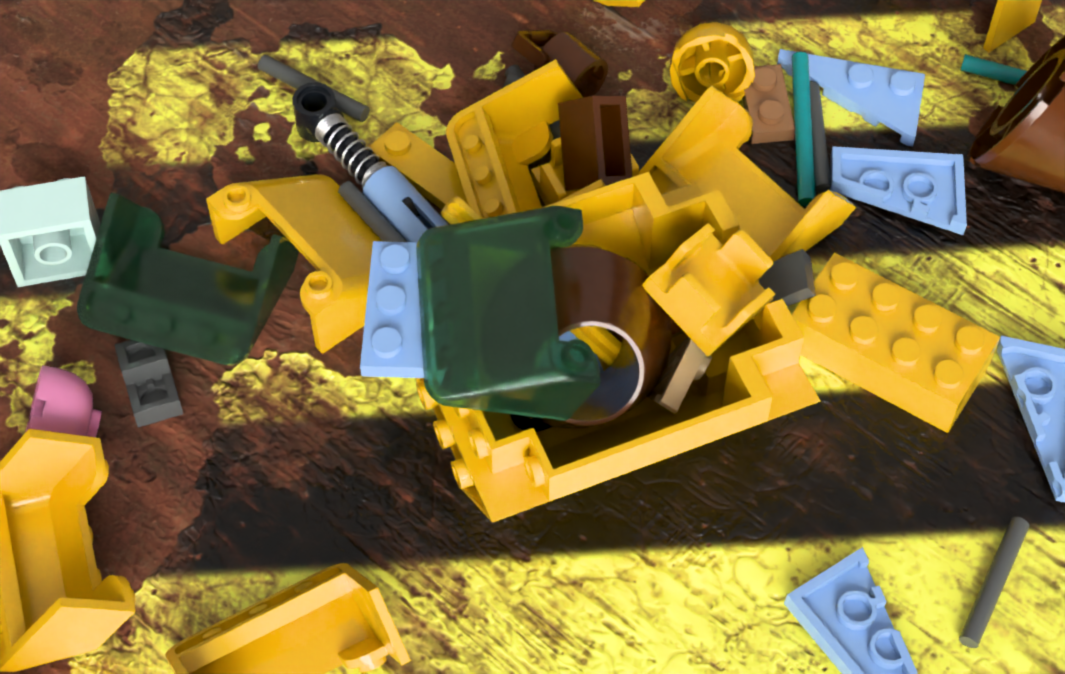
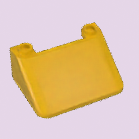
[639,86,856,262]
[206,174,382,354]

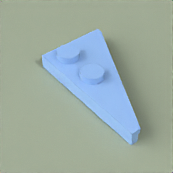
[777,49,925,147]
[997,335,1065,503]

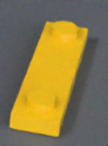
[368,122,468,210]

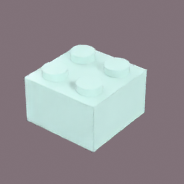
[0,176,107,287]

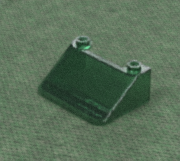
[77,192,299,366]
[416,206,601,421]

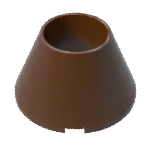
[967,35,1065,193]
[481,244,672,428]

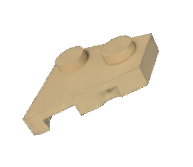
[647,336,712,413]

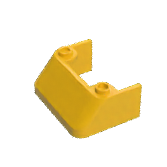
[446,59,606,225]
[165,563,411,674]

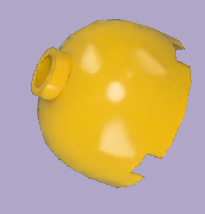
[670,22,755,102]

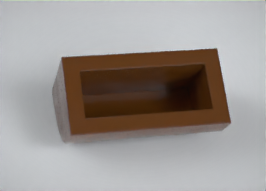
[558,95,633,191]

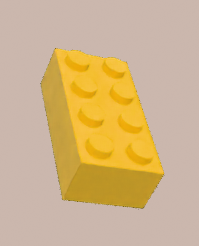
[792,252,1000,433]

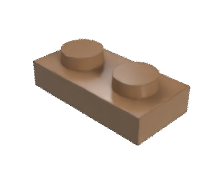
[742,64,795,144]

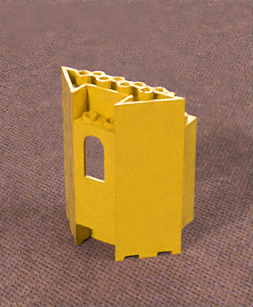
[415,172,821,523]

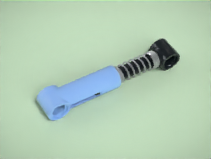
[292,82,460,243]

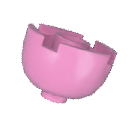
[25,365,102,437]

